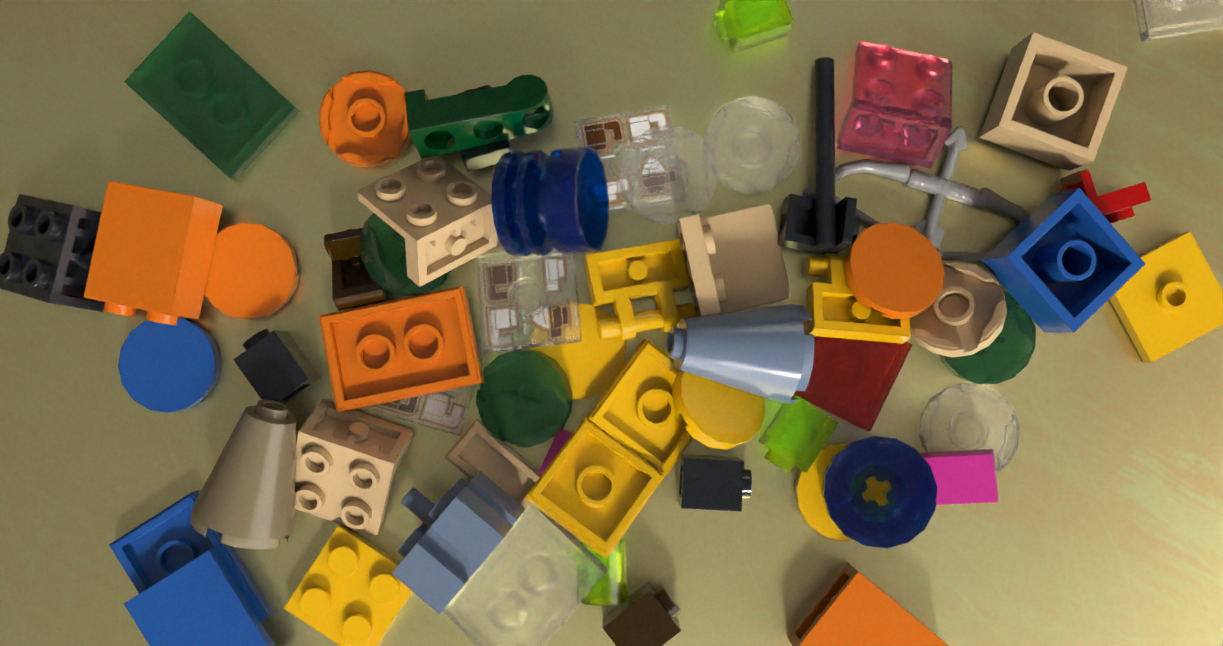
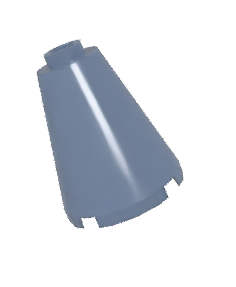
[666,304,815,404]

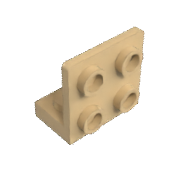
[358,155,497,287]
[676,204,792,316]
[295,399,414,536]

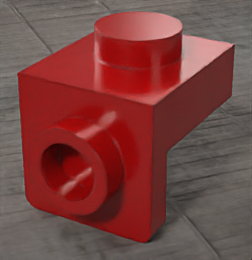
[1060,169,1151,223]

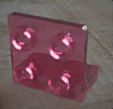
[837,42,952,169]

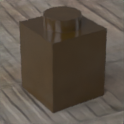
[602,581,681,646]

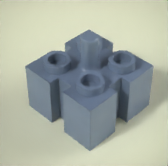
[391,471,525,614]

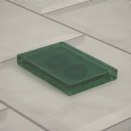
[124,11,300,181]

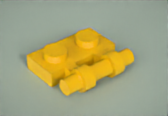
[583,239,696,340]
[804,253,911,344]

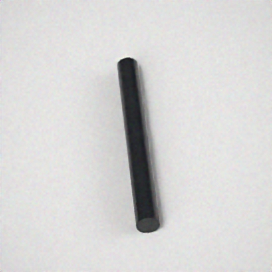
[815,57,836,249]

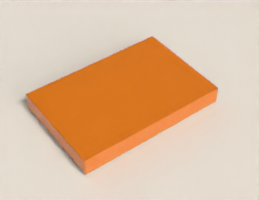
[319,286,484,412]

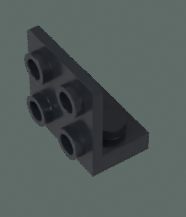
[0,194,105,312]

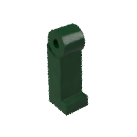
[405,74,554,159]

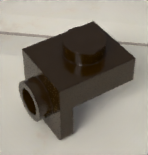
[324,227,387,311]

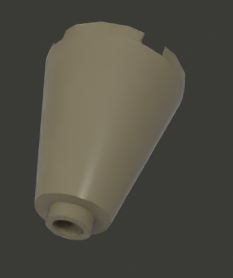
[190,400,296,549]

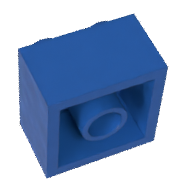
[981,188,1145,333]

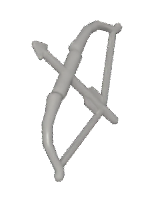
[803,126,1029,261]

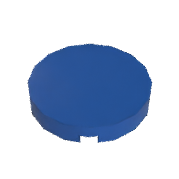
[118,317,221,413]

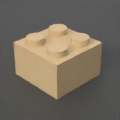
[979,32,1128,171]

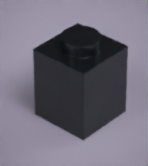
[233,329,321,404]
[678,454,752,512]

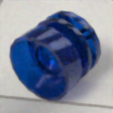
[491,146,609,257]
[822,436,937,549]

